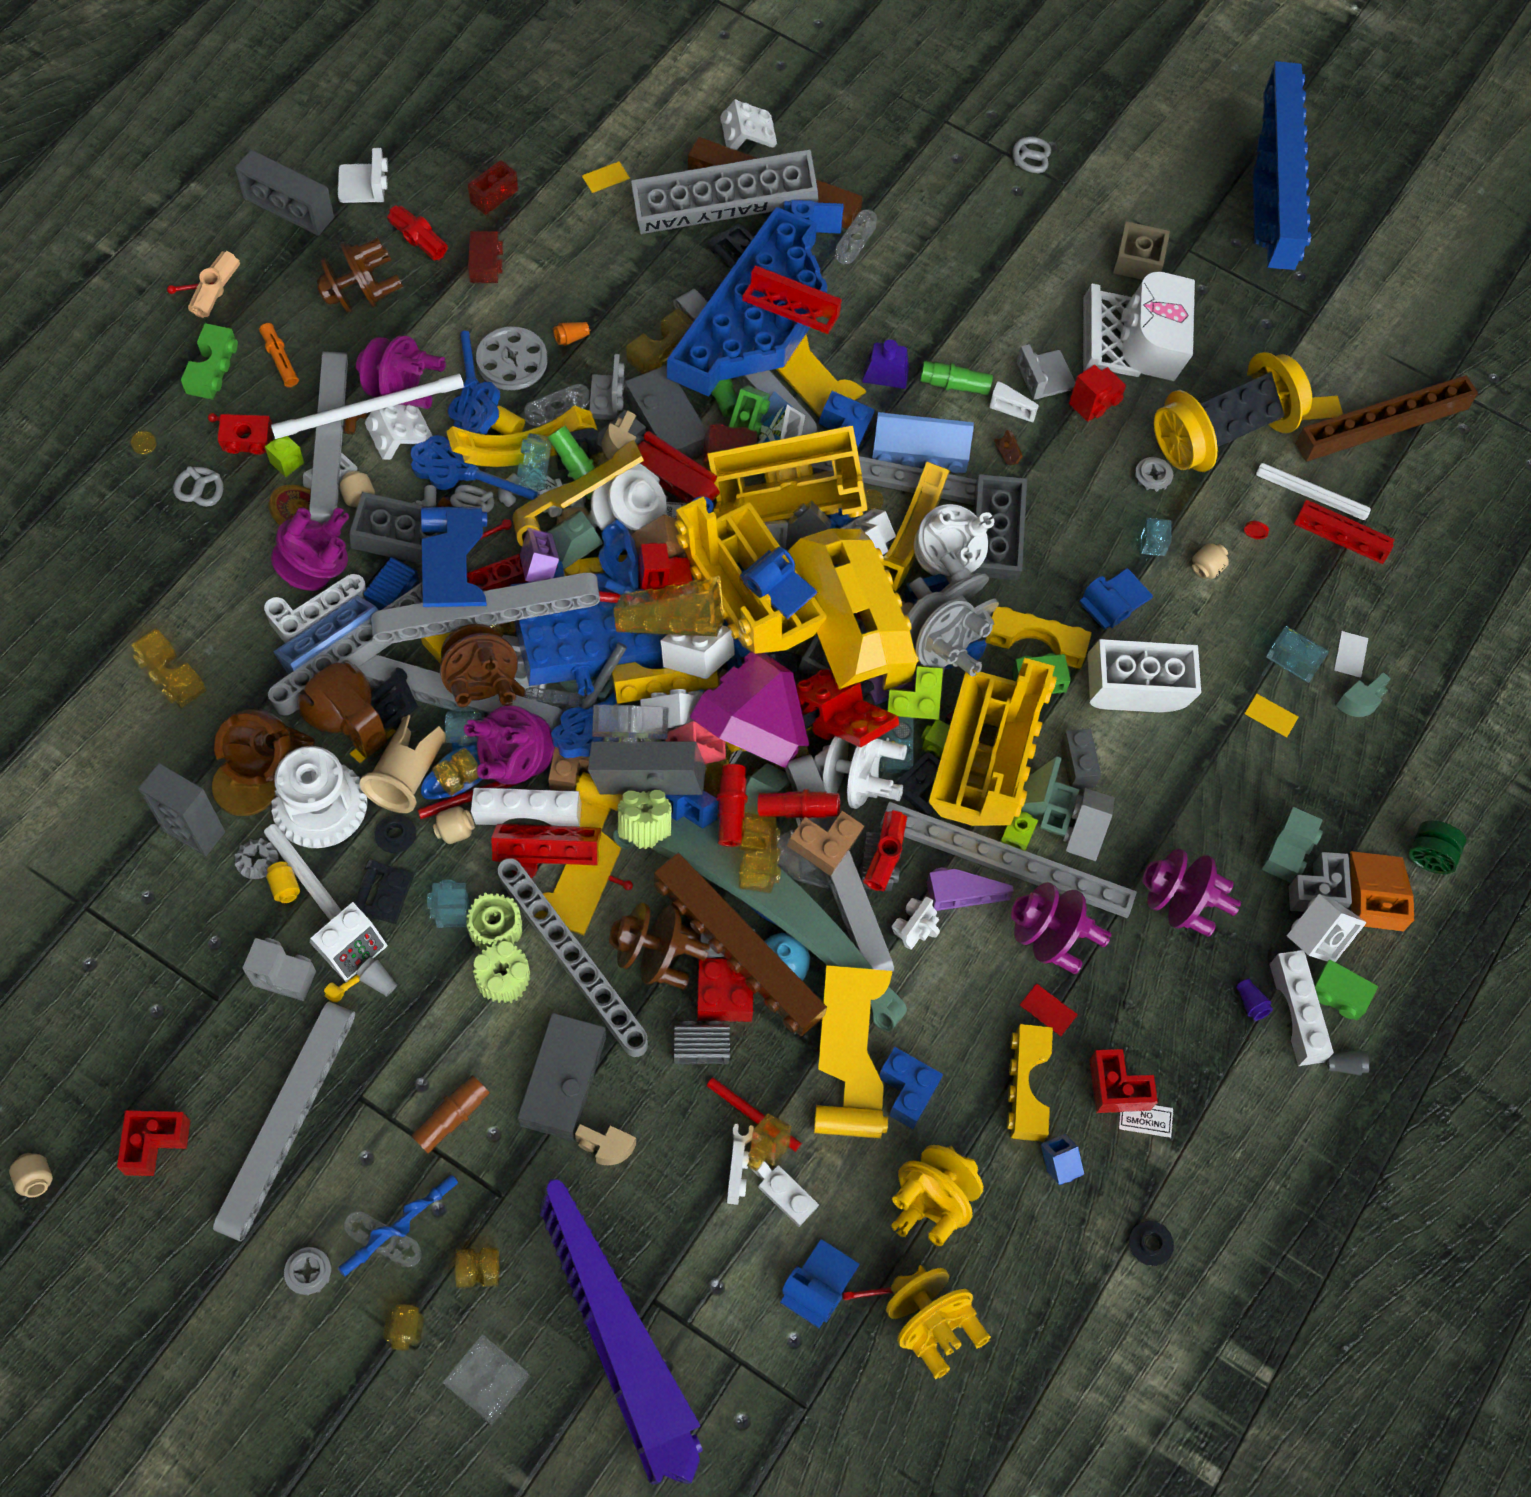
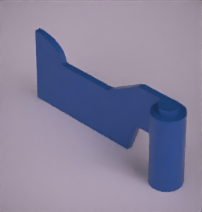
[421,507,487,607]

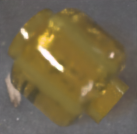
[383,1304,424,1351]

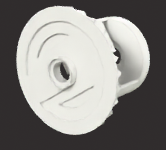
[271,746,367,848]

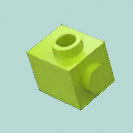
[265,436,304,477]
[921,719,950,759]
[1001,812,1038,851]

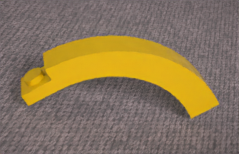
[446,406,598,467]
[882,461,950,591]

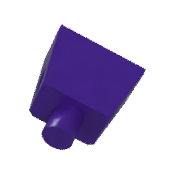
[862,340,909,389]

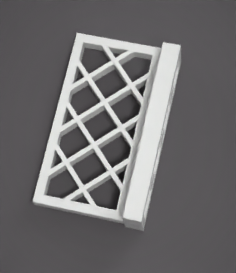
[1083,284,1141,377]

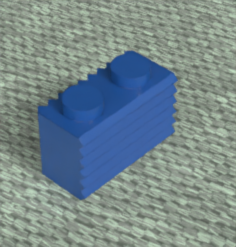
[363,557,420,611]

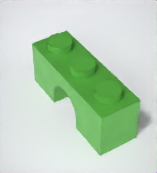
[181,323,238,400]

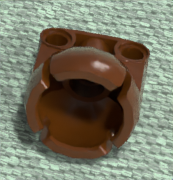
[297,661,387,759]
[214,708,315,786]

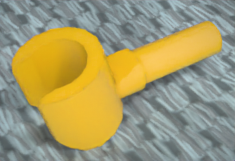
[324,975,360,1003]

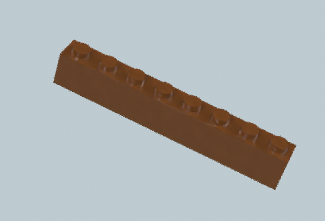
[688,137,863,230]
[1295,375,1478,462]
[654,852,827,1036]

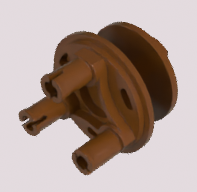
[317,237,403,313]
[440,624,518,707]
[609,902,710,990]

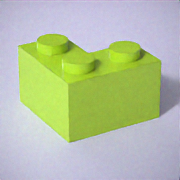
[888,665,944,720]

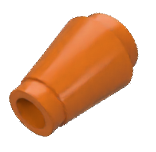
[553,322,590,346]

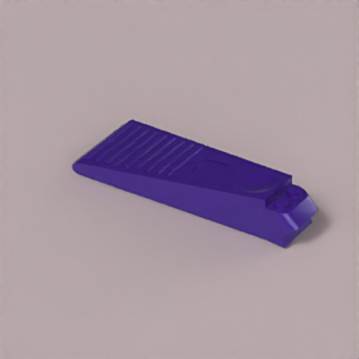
[540,1179,702,1485]

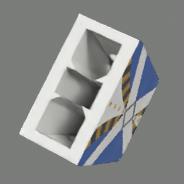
[754,405,805,445]

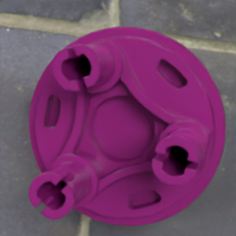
[356,335,446,409]
[271,508,349,591]
[464,706,555,784]
[1142,848,1241,937]
[1011,882,1111,974]

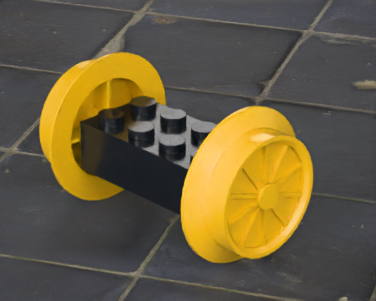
[1154,352,1312,472]

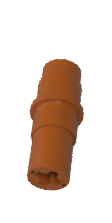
[411,1075,490,1154]

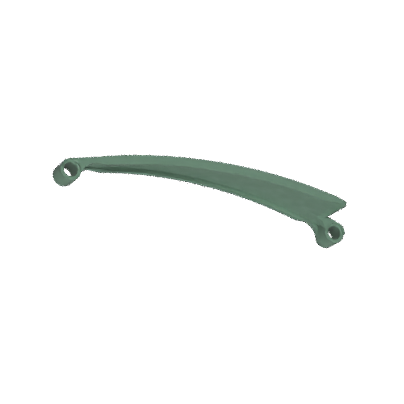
[613,817,907,1032]

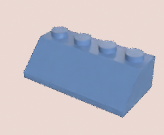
[872,412,974,473]
[273,595,378,675]

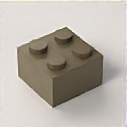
[1113,221,1170,280]

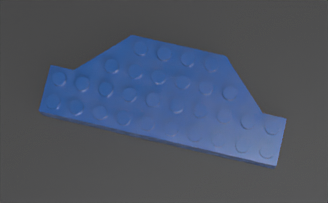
[1253,61,1311,270]
[667,207,828,397]

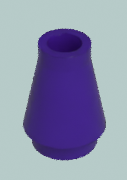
[1236,979,1273,1021]

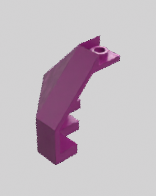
[690,651,809,768]

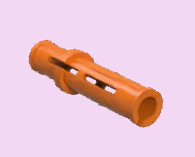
[259,323,299,387]

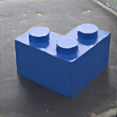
[818,391,875,449]
[879,1047,943,1129]

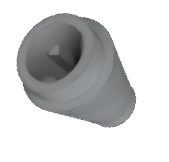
[356,957,398,997]

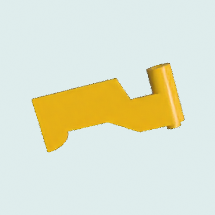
[776,334,866,418]
[513,439,644,546]
[534,772,623,936]
[814,965,892,1139]

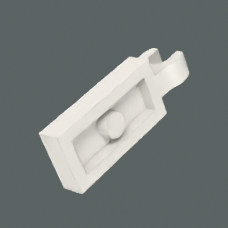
[727,1124,754,1205]
[750,1156,819,1227]

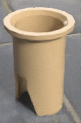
[359,715,447,813]

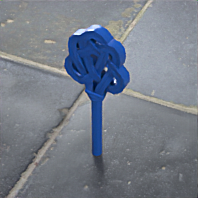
[448,331,500,435]
[410,435,538,500]
[551,692,620,758]

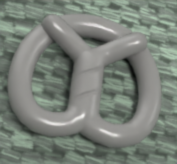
[1013,137,1051,173]
[173,466,223,507]
[450,485,494,512]

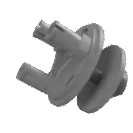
[909,551,999,642]
[908,592,993,677]

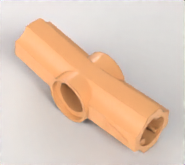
[188,251,240,318]

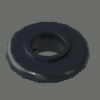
[374,814,416,853]
[1129,1221,1174,1266]

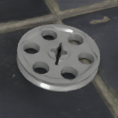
[476,327,547,390]

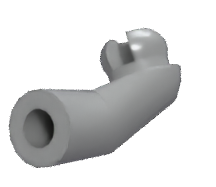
[498,473,521,507]
[413,485,436,507]

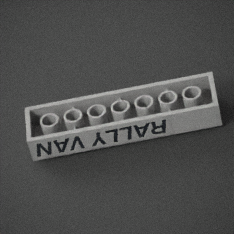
[631,150,819,234]

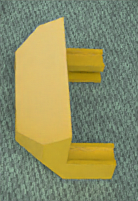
[707,426,867,522]
[675,497,827,654]
[787,528,919,691]
[929,658,1057,826]

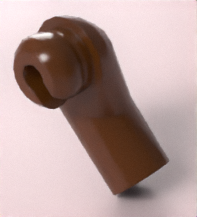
[343,412,369,435]

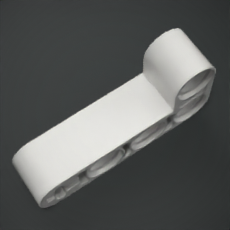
[264,574,367,643]

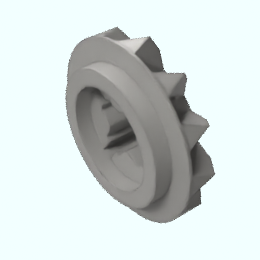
[1135,457,1173,492]
[235,838,278,879]
[284,1247,332,1296]

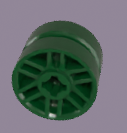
[1409,820,1467,874]

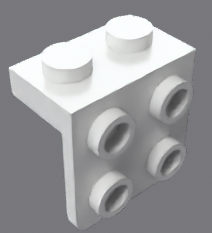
[720,100,777,150]
[338,148,388,203]
[365,404,432,460]

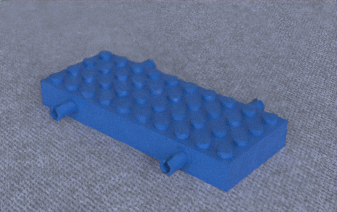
[510,561,769,696]

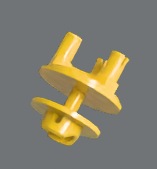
[891,1145,983,1247]
[886,1265,991,1379]

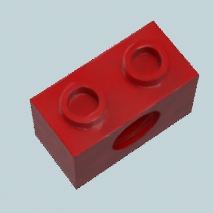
[218,414,273,455]

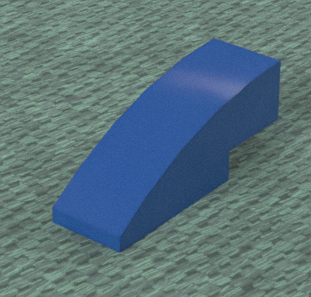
[665,791,718,829]

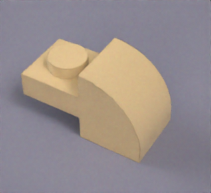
[602,411,636,460]
[575,1124,636,1165]

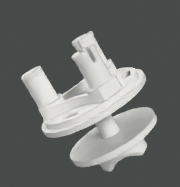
[586,470,666,534]
[914,504,994,577]
[814,736,907,809]

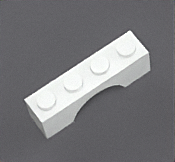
[471,788,582,827]
[1270,950,1334,1066]

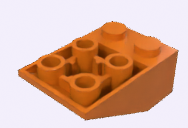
[1350,851,1414,931]

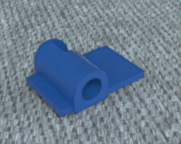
[784,200,843,233]
[740,547,817,619]
[1079,568,1153,630]
[780,1239,860,1328]

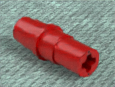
[717,764,748,847]
[758,789,840,819]

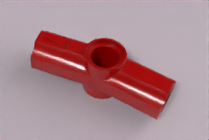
[387,205,448,261]
[863,810,907,891]

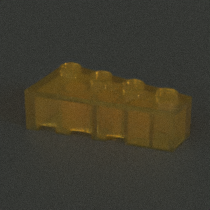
[614,576,724,637]

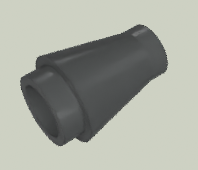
[1327,1048,1369,1076]

